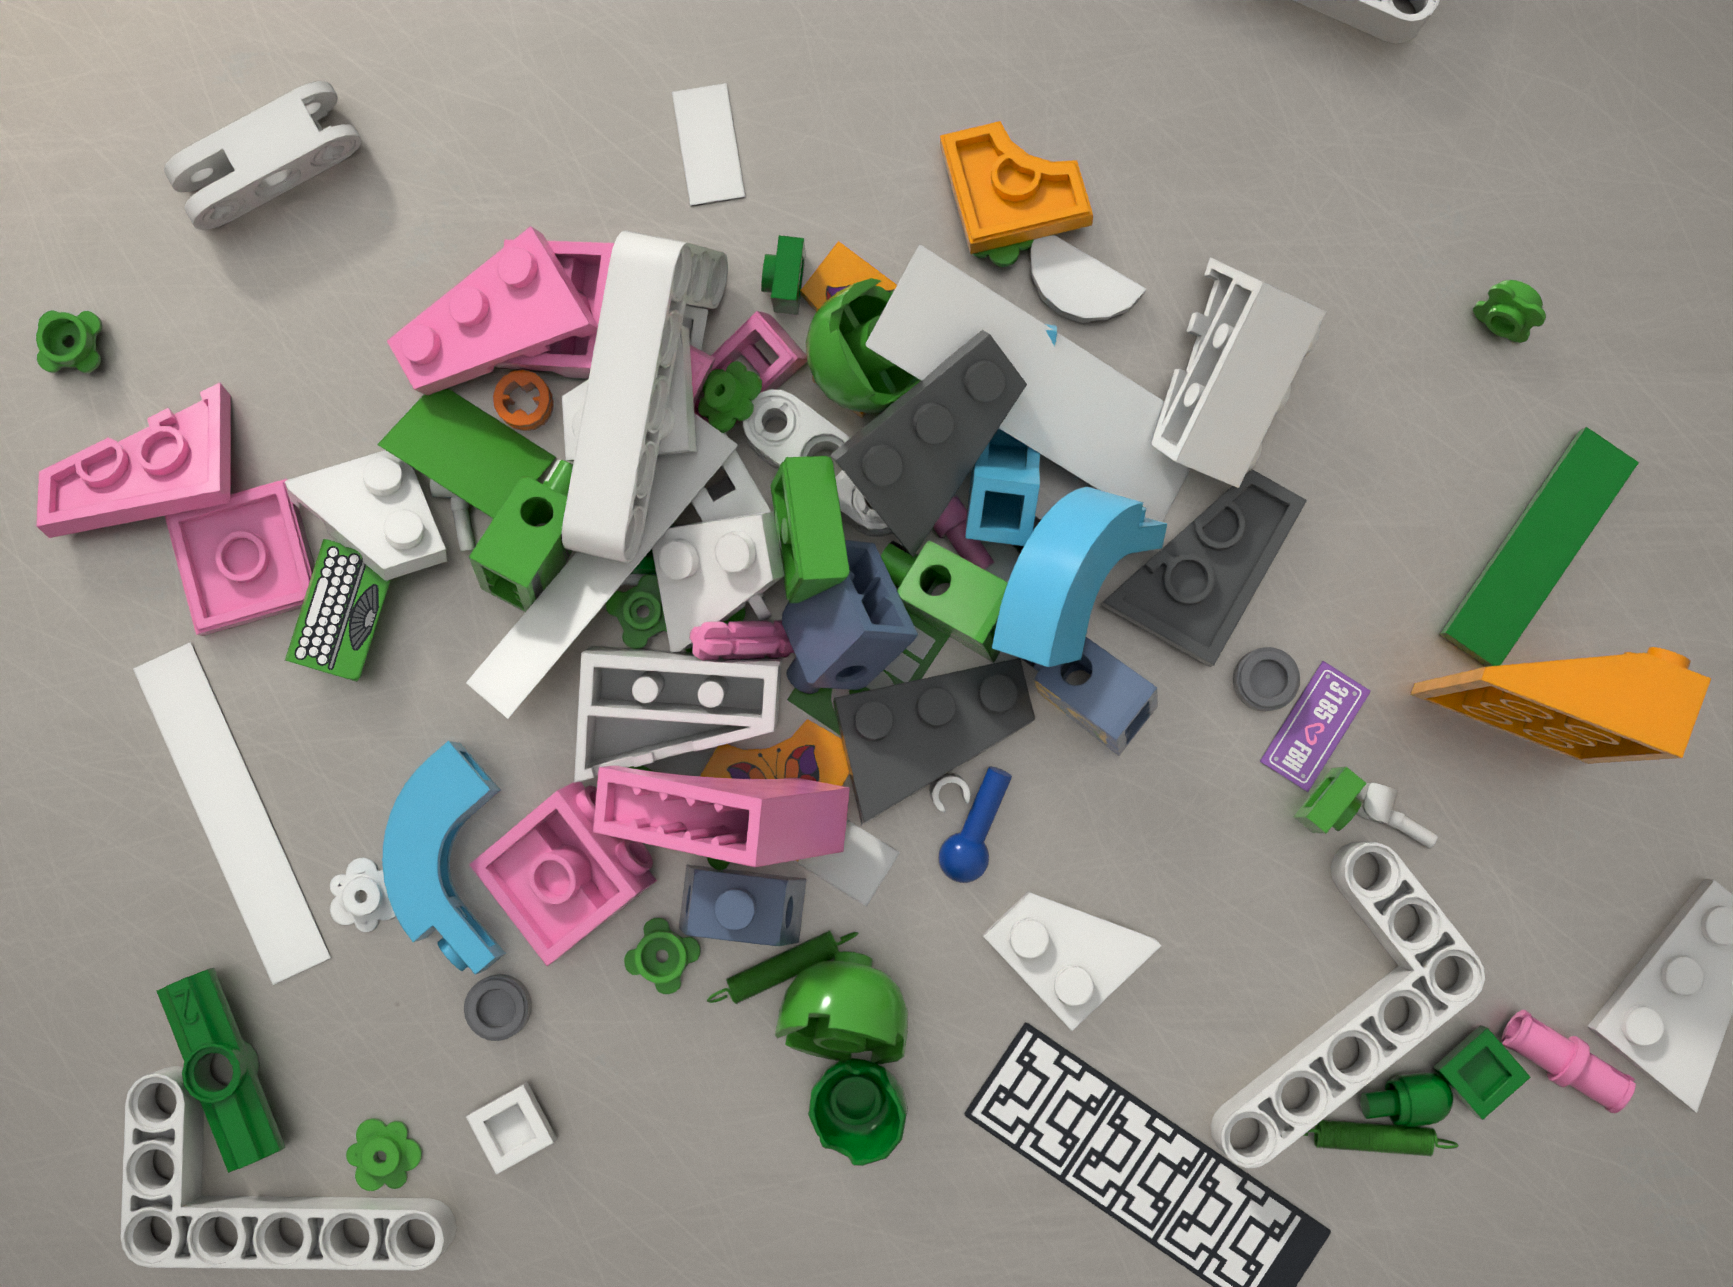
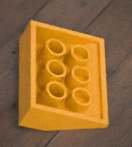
[1410,647,1711,764]

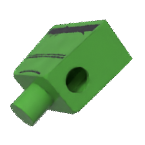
[469,459,573,612]

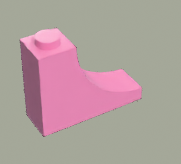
[593,766,850,867]

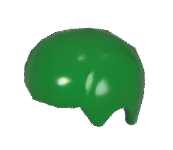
[808,1058,908,1166]

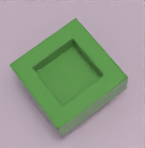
[1293,767,1367,834]

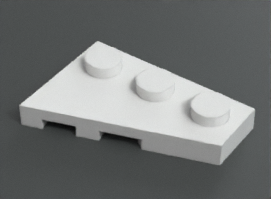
[1587,879,1733,1113]

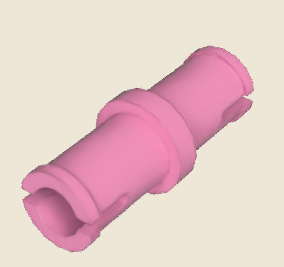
[1501,1010,1636,1114]

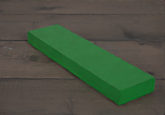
[1440,427,1639,666]

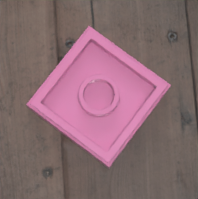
[165,479,315,636]

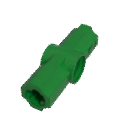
[156,968,286,1173]

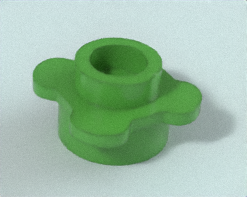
[1473,280,1546,343]
[36,310,102,373]
[606,574,667,649]
[624,918,701,994]

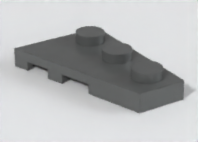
[831,330,1027,557]
[1100,469,1307,667]
[833,658,1035,826]

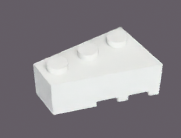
[1151,257,1327,488]
[574,646,782,783]

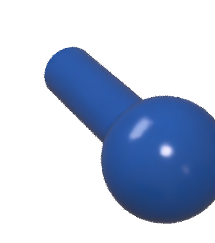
[938,766,1012,883]

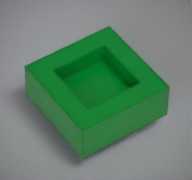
[761,235,806,315]
[1433,1025,1531,1120]

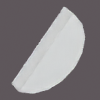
[1029,235,1147,323]

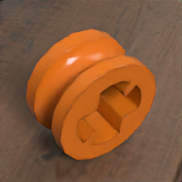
[493,370,554,431]

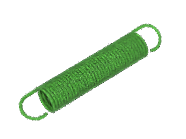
[707,930,858,1004]
[1303,1120,1459,1157]

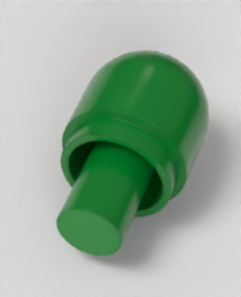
[1360,1072,1453,1128]

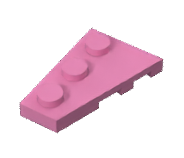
[387,226,598,396]
[36,383,231,538]

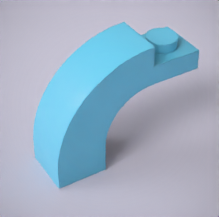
[965,324,1057,546]
[992,487,1167,667]
[382,741,506,975]

